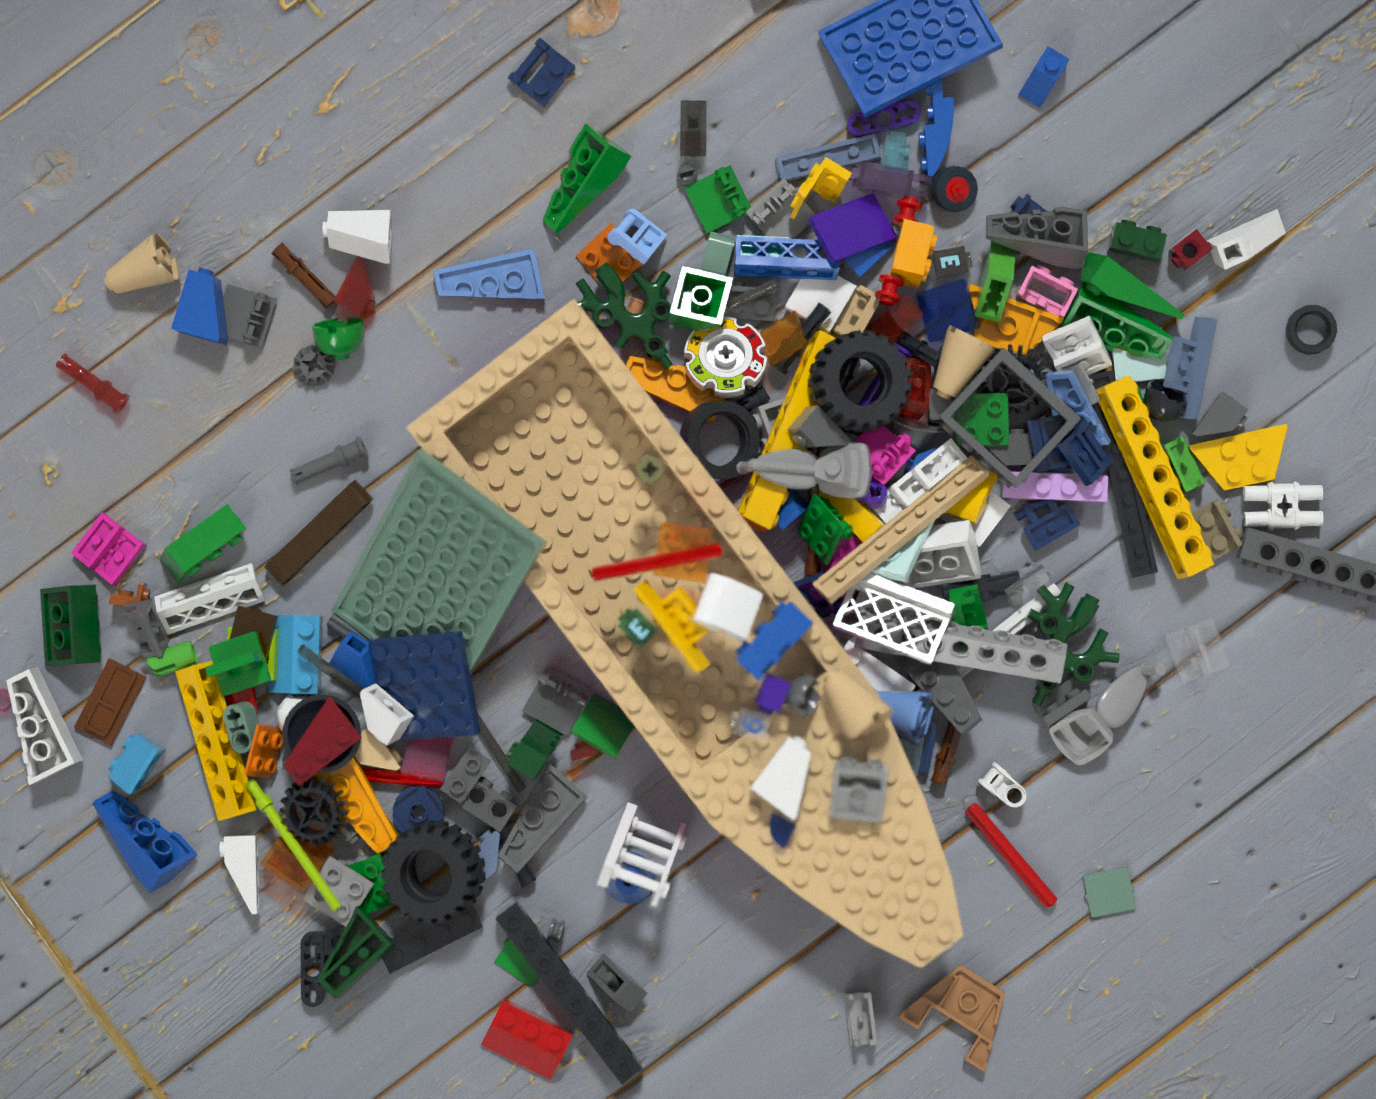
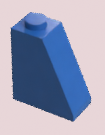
[171,267,228,346]

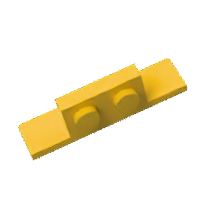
[634,579,711,673]

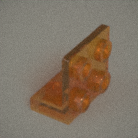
[653,522,713,583]

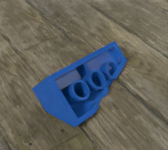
[92,791,197,893]

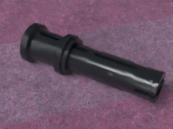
[768,302,832,375]

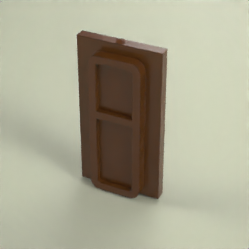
[74,658,147,746]

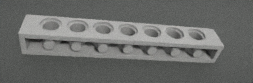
[854,608,1067,683]

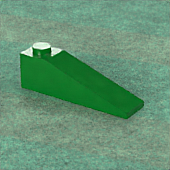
[542,123,632,233]
[1059,281,1173,359]

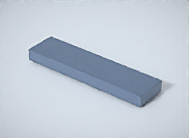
[775,133,882,182]

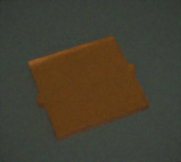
[760,311,807,366]

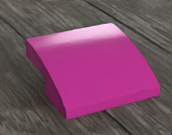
[71,512,147,587]

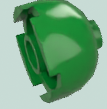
[312,317,364,360]

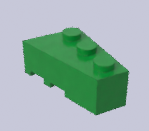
[159,504,246,584]

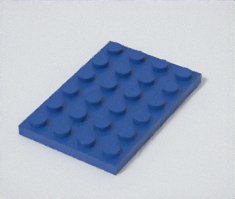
[818,0,1003,118]

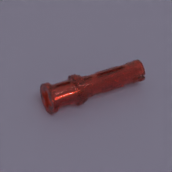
[56,353,130,414]

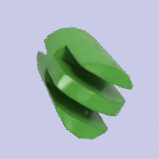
[147,641,198,678]

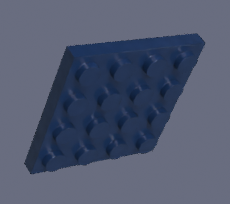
[368,631,481,740]

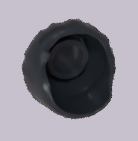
[1142,379,1188,422]

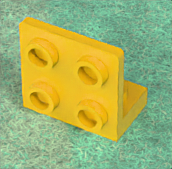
[790,157,852,219]

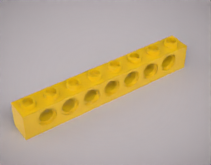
[1096,375,1214,579]

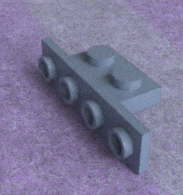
[1163,317,1217,420]

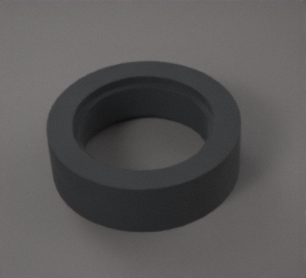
[679,401,760,479]

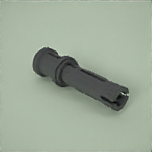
[290,436,369,485]

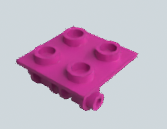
[854,426,916,485]

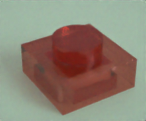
[570,741,598,761]

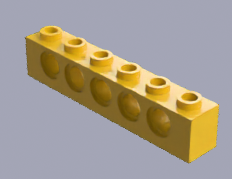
[175,661,256,821]

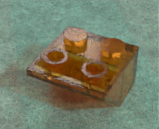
[260,825,336,894]

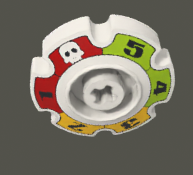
[684,317,767,398]

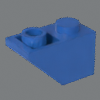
[328,631,376,688]

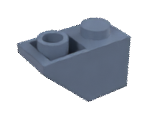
[478,829,501,880]

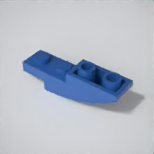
[919,79,954,180]

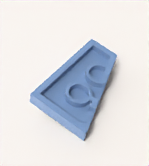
[1046,370,1111,445]

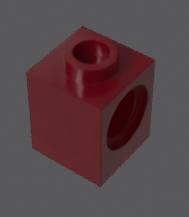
[1169,229,1212,271]

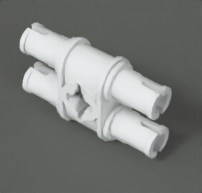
[1243,481,1324,531]

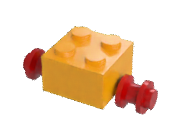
[875,196,937,306]

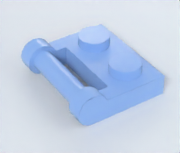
[607,209,667,265]

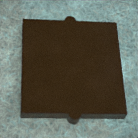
[230,605,278,660]

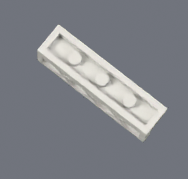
[154,563,265,635]

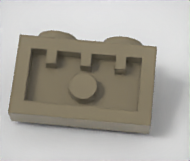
[1192,500,1243,560]

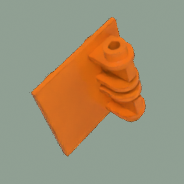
[576,223,643,288]
[244,723,283,779]

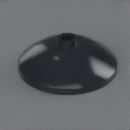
[282,695,361,773]

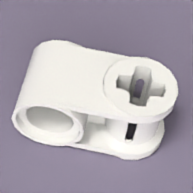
[977,762,1026,807]

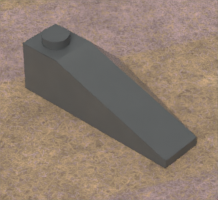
[986,207,1088,270]

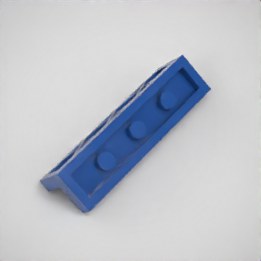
[734,236,839,280]

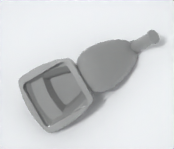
[736,443,872,498]
[1049,663,1166,766]

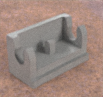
[844,990,877,1047]

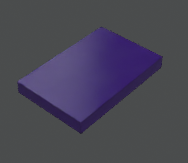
[808,193,898,264]

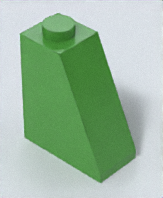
[974,241,1016,322]

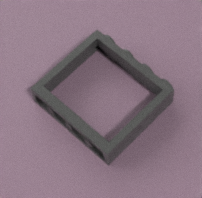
[939,348,1081,488]

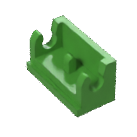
[1162,436,1205,493]

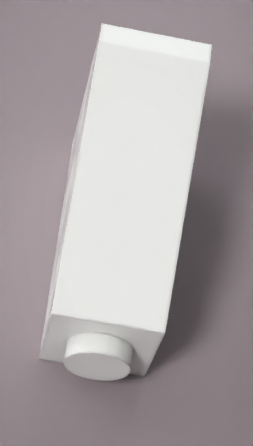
[323,210,392,263]
[751,735,811,820]

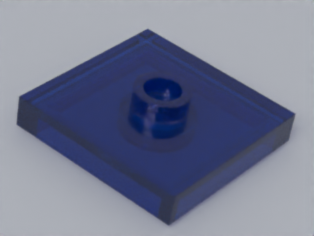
[916,279,980,343]

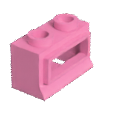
[1016,265,1078,318]

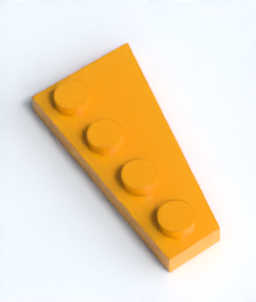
[626,356,725,424]
[309,756,398,854]

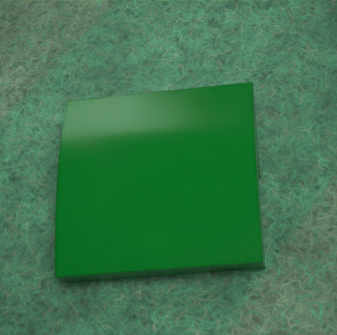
[570,692,635,759]

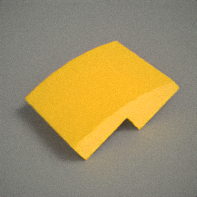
[942,461,998,525]

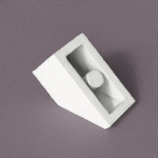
[360,683,414,746]

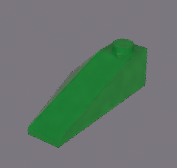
[1080,252,1185,319]

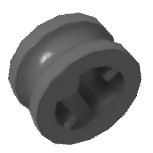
[546,918,565,943]

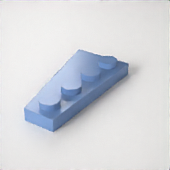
[433,248,545,300]

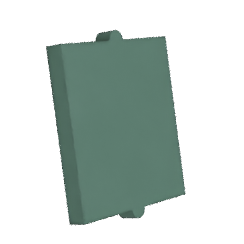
[1082,867,1136,918]

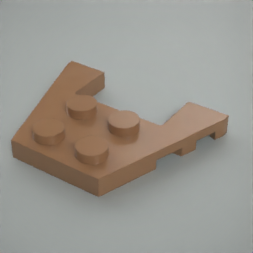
[898,964,1005,1072]

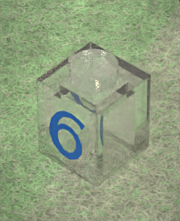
[729,707,771,742]

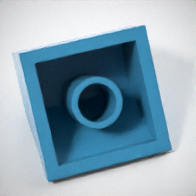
[108,733,166,795]

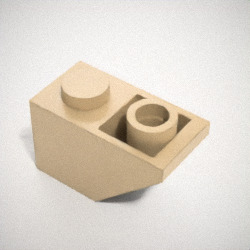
[355,728,403,771]

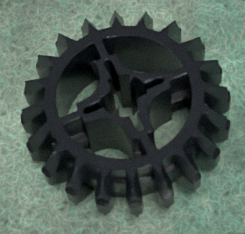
[979,344,1048,414]
[279,776,350,846]

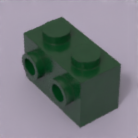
[1107,220,1167,263]

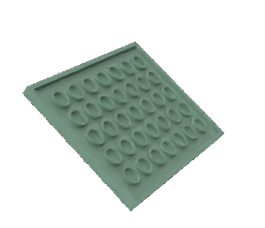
[332,449,547,675]

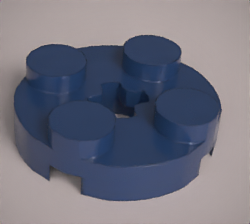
[392,786,445,833]

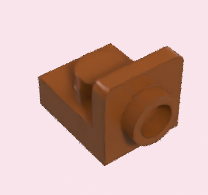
[109,582,150,606]

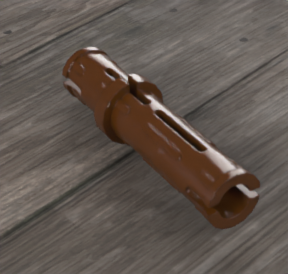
[271,242,337,309]
[930,722,961,786]

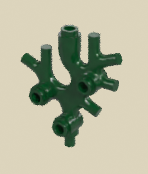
[567,262,673,370]
[1026,582,1120,707]

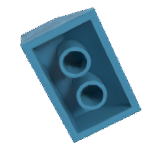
[268,615,323,694]

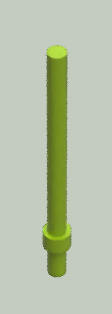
[245,779,342,912]

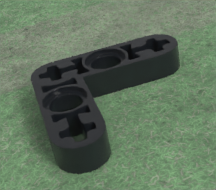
[301,930,343,1007]

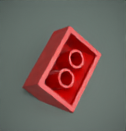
[481,998,574,1080]

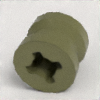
[637,456,664,484]

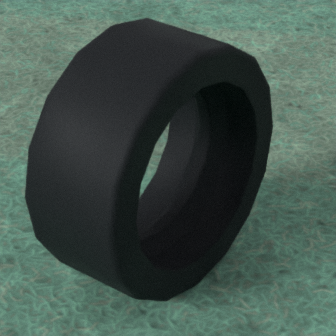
[1286,305,1337,355]

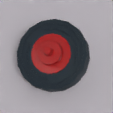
[931,166,978,213]

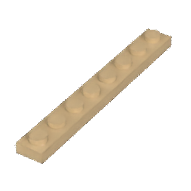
[813,455,990,604]

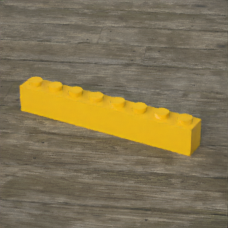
[738,330,836,532]

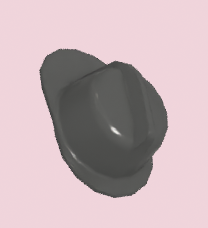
[892,415,946,450]

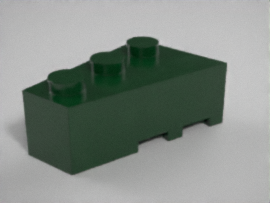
[506,719,563,780]
[317,906,397,999]

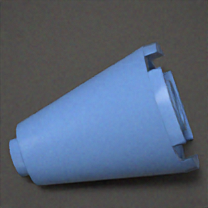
[876,691,934,744]

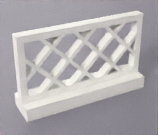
[833,572,955,665]

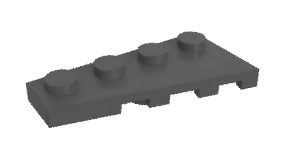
[897,637,983,736]
[498,762,587,874]

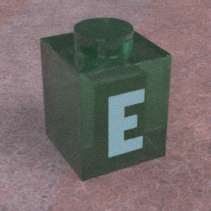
[617,608,659,649]

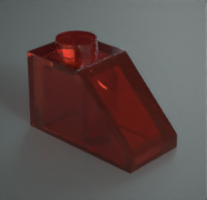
[333,256,376,318]
[865,295,924,343]
[898,357,931,421]

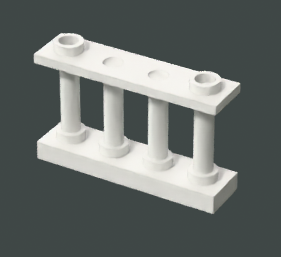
[597,802,687,907]

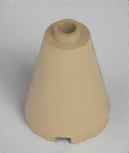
[104,233,180,294]
[933,325,996,400]
[822,669,893,744]

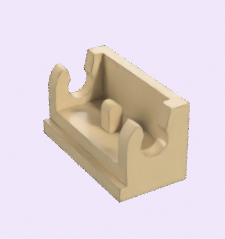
[832,285,880,335]

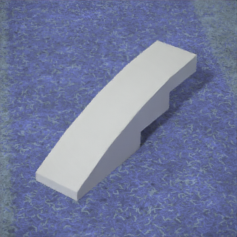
[867,438,967,525]

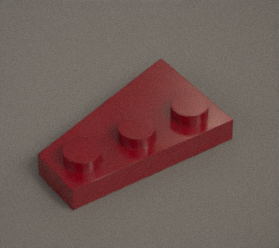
[283,696,362,786]

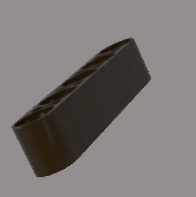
[264,480,373,586]

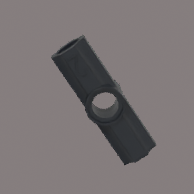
[941,570,1022,602]

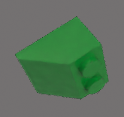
[669,266,733,331]

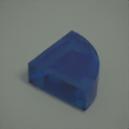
[769,813,796,849]

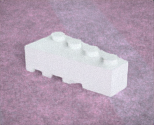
[6,667,83,785]

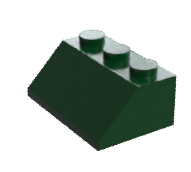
[40,585,101,666]

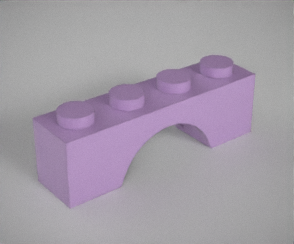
[1001,472,1108,503]

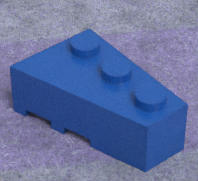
[735,601,813,681]

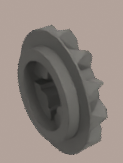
[293,345,334,387]

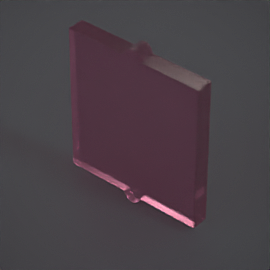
[401,737,453,782]

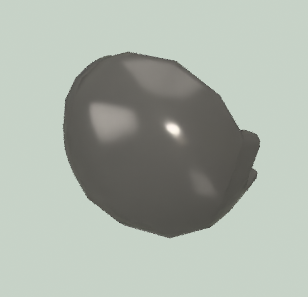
[786,674,820,718]

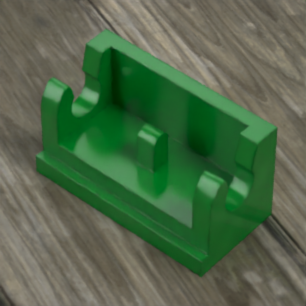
[949,585,988,645]

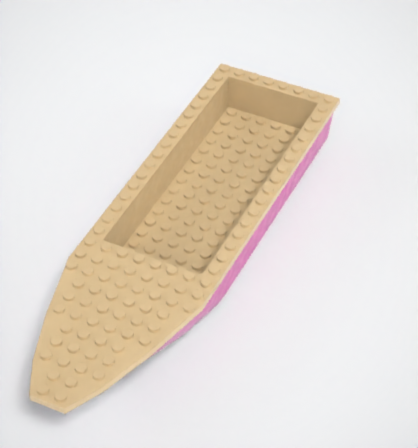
[406,299,963,968]

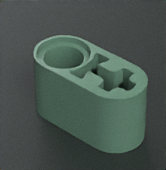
[700,232,736,276]
[223,701,259,753]

